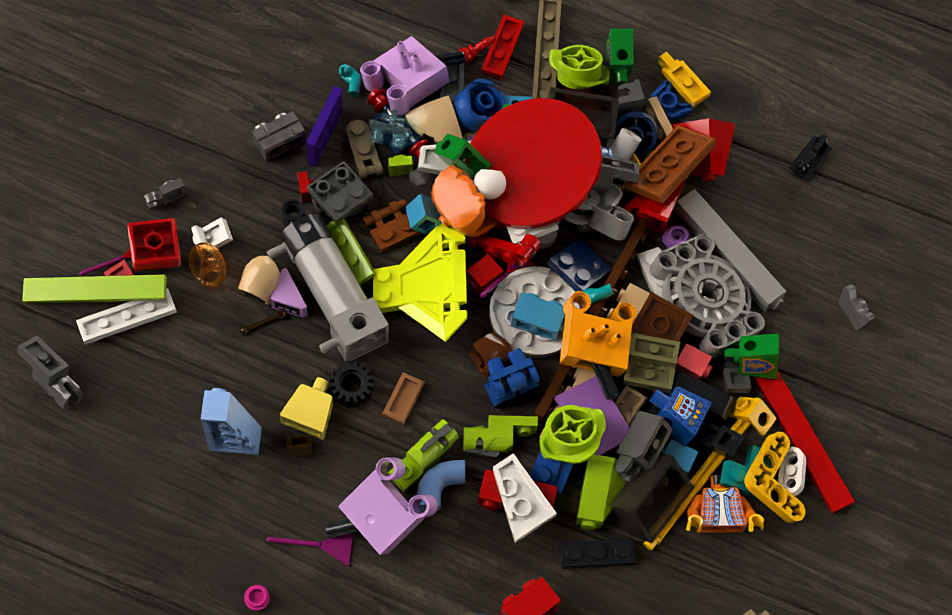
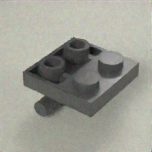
[307,161,373,224]

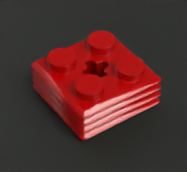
[127,218,181,272]

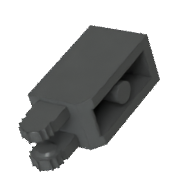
[614,411,673,483]

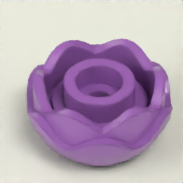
[662,225,691,249]

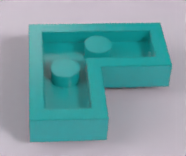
[719,445,771,500]

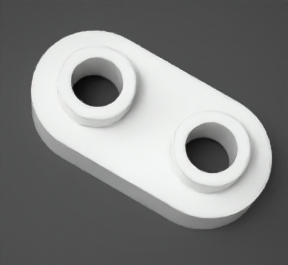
[778,447,806,496]

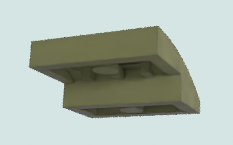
[623,333,680,393]

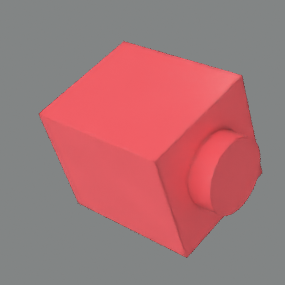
[675,343,712,380]

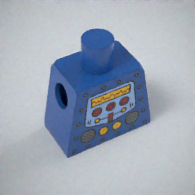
[649,387,711,447]

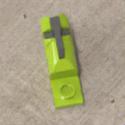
[463,415,538,459]
[388,419,459,493]

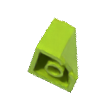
[576,454,632,530]

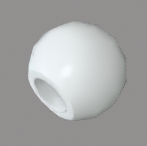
[474,169,506,200]

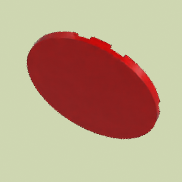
[465,98,603,229]

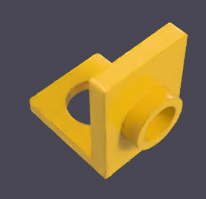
[729,397,776,436]

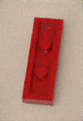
[481,14,524,80]

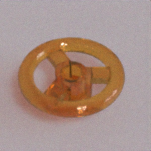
[188,242,226,288]

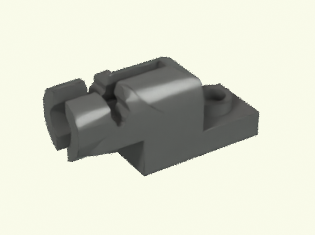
[592,155,640,192]
[17,336,83,411]

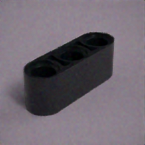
[662,370,735,423]

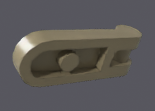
[346,120,383,180]

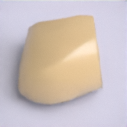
[238,256,280,305]

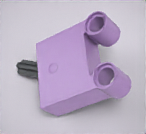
[325,457,438,555]

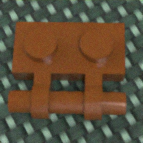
[362,199,422,253]

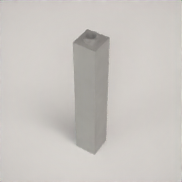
[674,189,786,313]

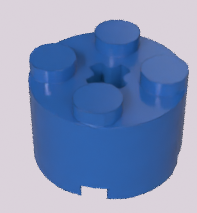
[453,79,506,132]

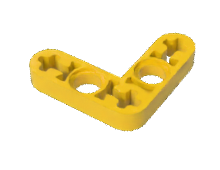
[744,432,805,523]

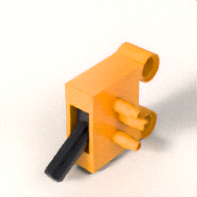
[560,291,637,400]

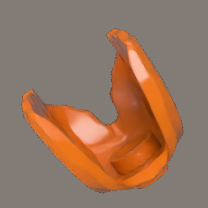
[431,165,498,237]

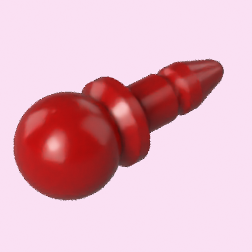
[458,36,495,65]

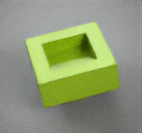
[388,155,413,177]

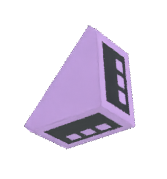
[271,268,308,318]

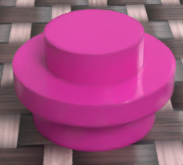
[244,585,270,611]

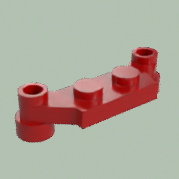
[465,230,541,267]

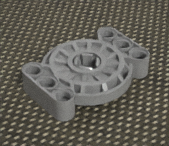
[650,234,765,358]

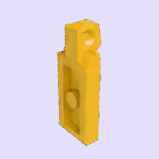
[657,51,711,108]

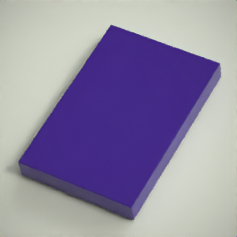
[306,86,343,167]

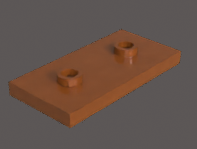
[624,125,716,203]

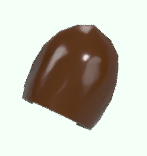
[468,332,515,380]

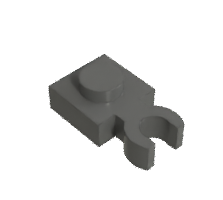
[144,178,186,210]
[723,362,751,393]

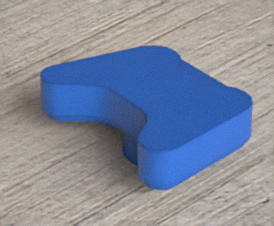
[650,80,693,122]

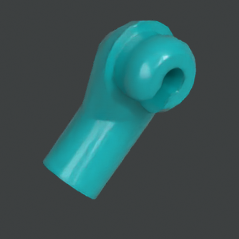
[339,64,361,97]
[583,284,614,304]

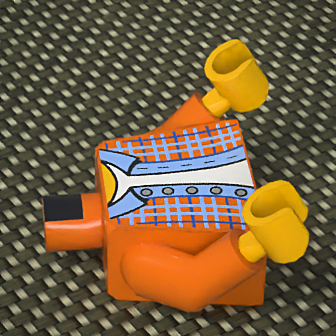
[686,475,764,533]

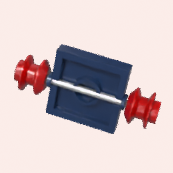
[368,89,429,164]

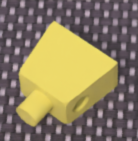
[280,377,333,440]

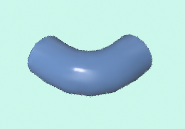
[416,460,466,512]

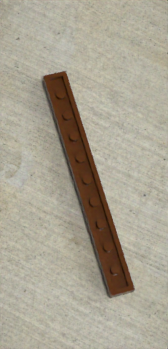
[533,218,649,424]

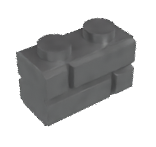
[252,111,306,161]

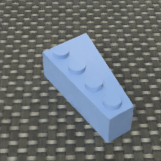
[201,388,262,455]

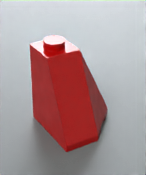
[671,118,735,181]
[623,178,686,234]

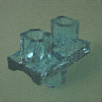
[369,109,412,149]

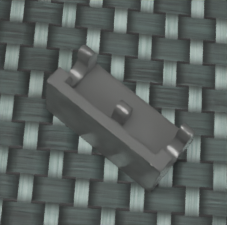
[613,79,645,124]

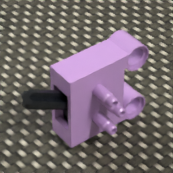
[360,36,466,115]

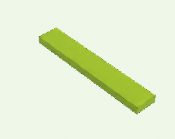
[22,275,167,303]

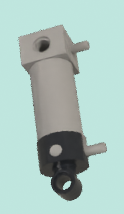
[267,199,389,362]

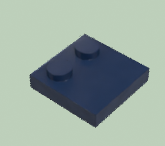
[547,239,612,292]

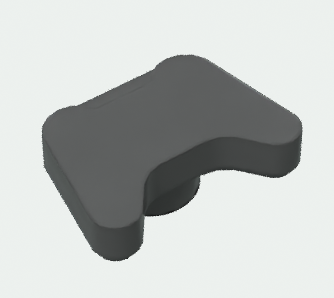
[839,284,875,330]

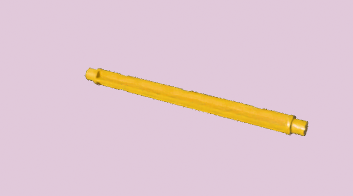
[643,398,760,551]

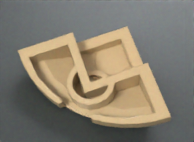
[405,95,463,143]

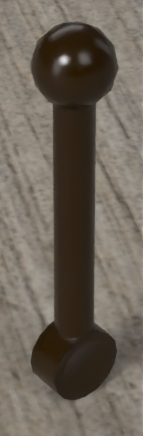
[240,310,287,335]

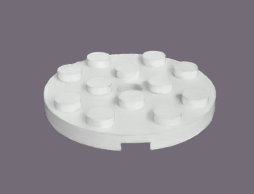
[489,267,581,358]

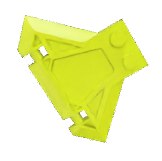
[373,223,467,342]

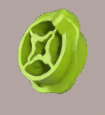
[549,45,610,90]
[540,405,606,463]

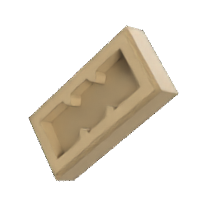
[615,385,647,426]

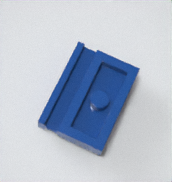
[530,450,574,493]

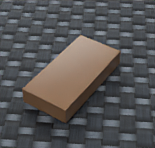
[382,372,425,426]

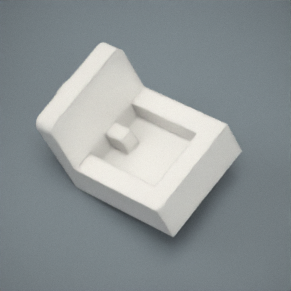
[191,218,233,253]

